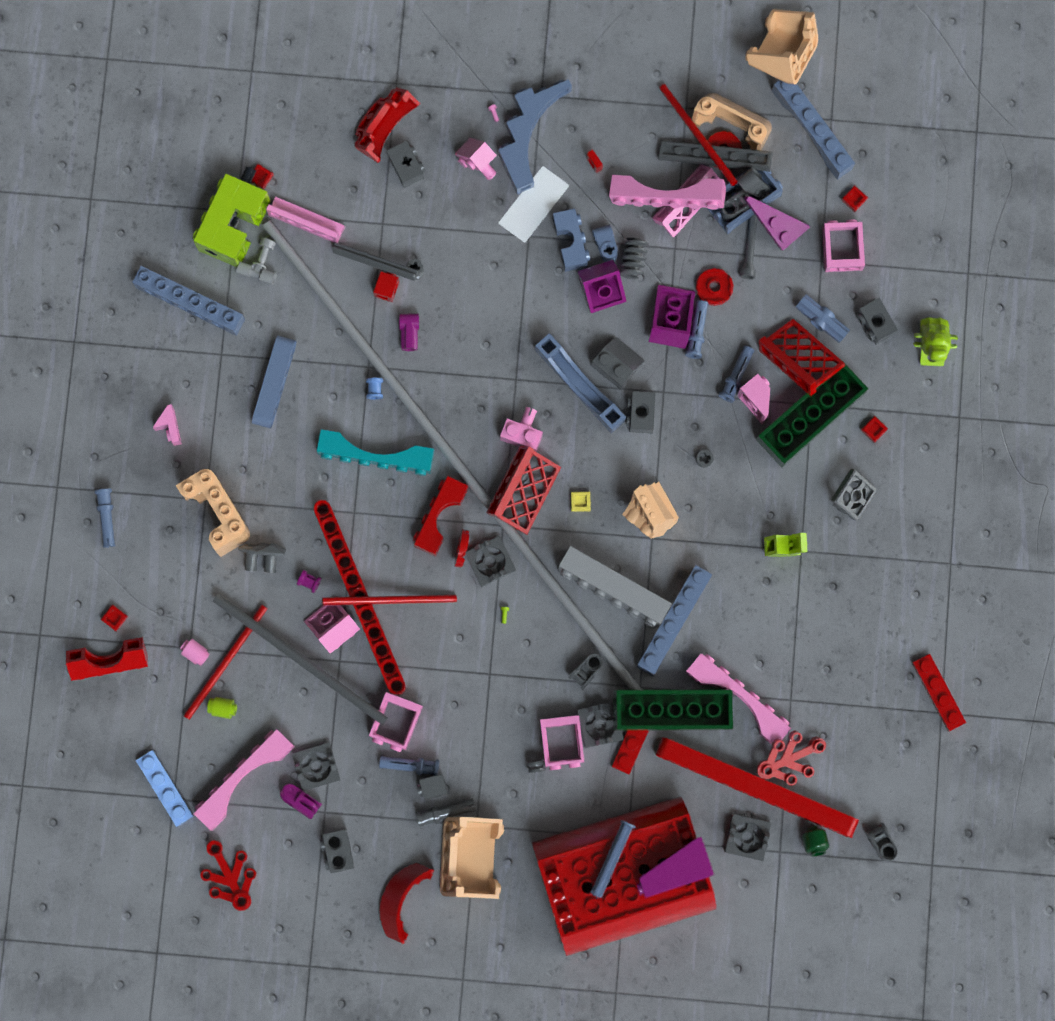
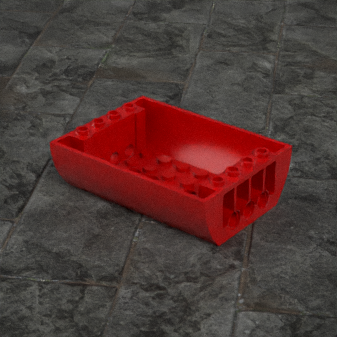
[532,796,717,956]

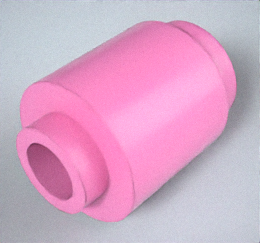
[180,639,210,666]

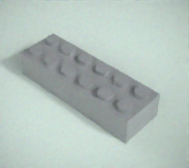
[558,546,672,628]

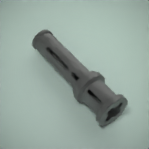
[416,798,476,829]

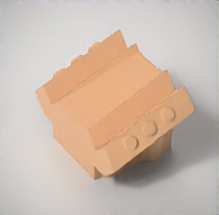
[622,482,679,539]

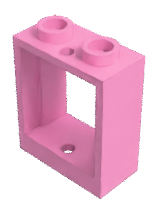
[822,220,865,272]
[369,692,423,752]
[540,715,584,770]

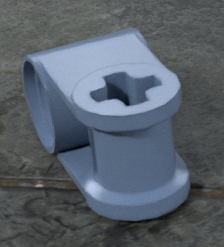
[592,224,618,262]

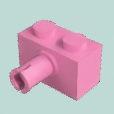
[455,138,497,180]
[500,407,543,452]

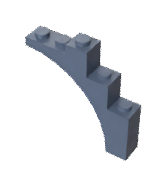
[499,79,572,194]

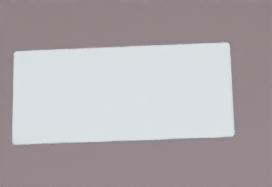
[499,166,569,242]

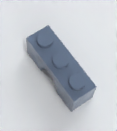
[553,209,590,272]

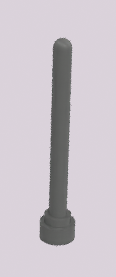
[740,195,759,279]

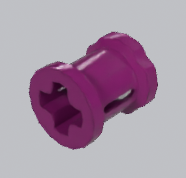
[297,570,322,593]

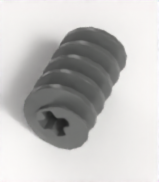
[620,237,649,279]

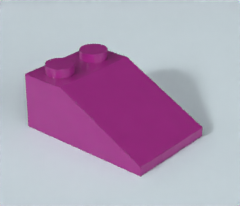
[649,285,695,349]

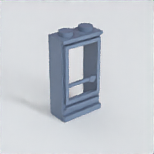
[707,169,783,234]

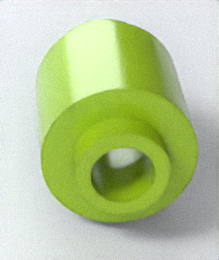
[207,697,237,719]

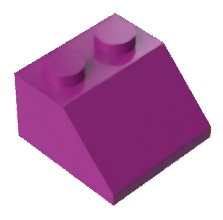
[577,260,627,313]

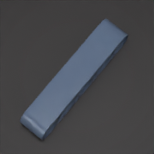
[252,336,296,429]

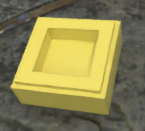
[571,492,591,512]

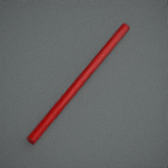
[659,84,738,186]
[322,595,457,605]
[183,605,268,720]

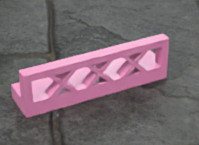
[652,165,720,237]
[266,197,345,243]

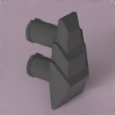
[238,542,286,573]

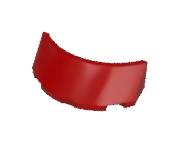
[354,88,420,163]
[380,863,435,944]

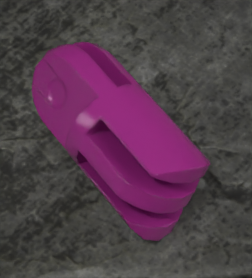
[280,784,322,820]

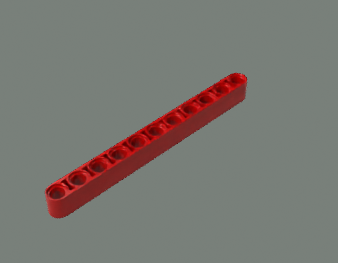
[314,500,406,696]
[655,737,859,838]

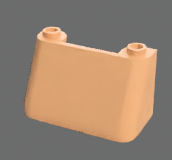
[746,9,818,84]
[692,93,772,150]
[440,817,504,899]

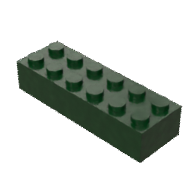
[756,364,869,468]
[613,690,733,731]

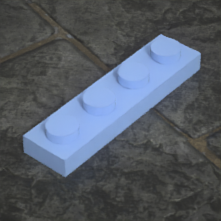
[136,750,194,827]

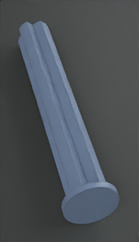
[591,820,635,898]

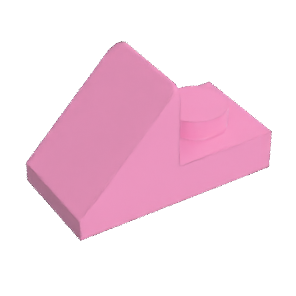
[153,404,182,446]

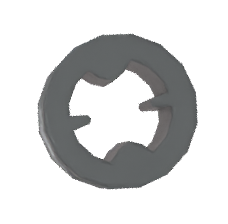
[696,450,714,468]
[527,761,546,773]

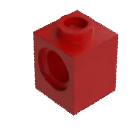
[373,271,400,302]

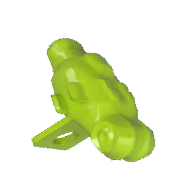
[913,317,958,366]

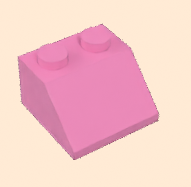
[737,374,770,424]
[304,605,360,654]

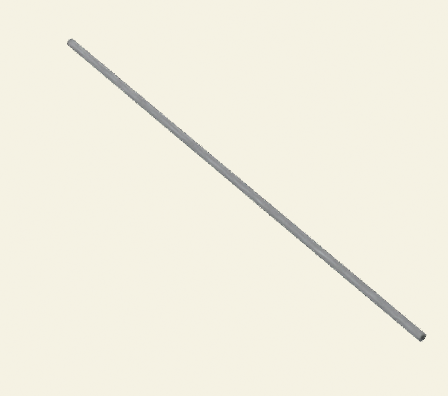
[263,221,642,690]

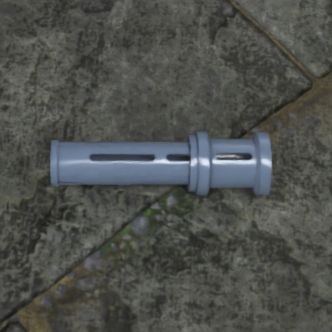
[685,300,708,359]
[718,346,755,403]
[94,489,116,548]
[379,756,439,776]

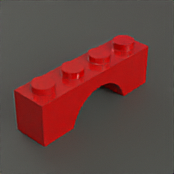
[413,476,469,557]
[66,637,148,681]

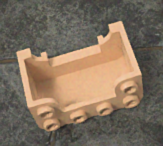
[176,469,250,557]

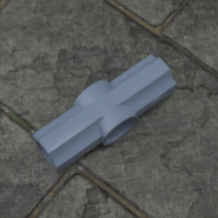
[795,294,850,343]

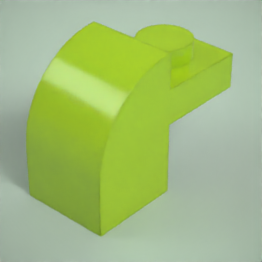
[764,533,807,557]

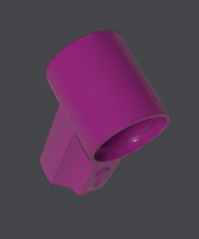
[400,313,419,351]

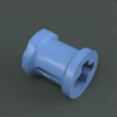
[366,378,383,400]

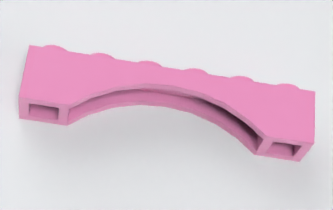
[609,175,726,210]
[685,653,791,746]
[194,730,295,831]

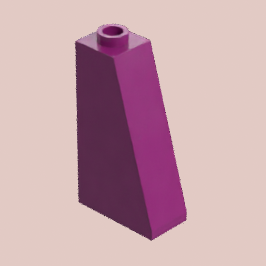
[637,837,714,898]

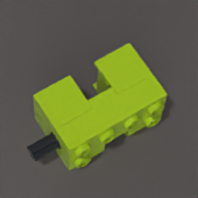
[193,166,271,268]

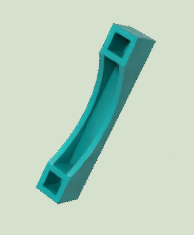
[317,429,435,476]

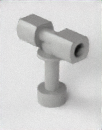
[236,238,277,286]

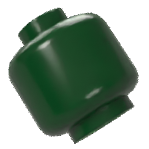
[802,826,830,857]

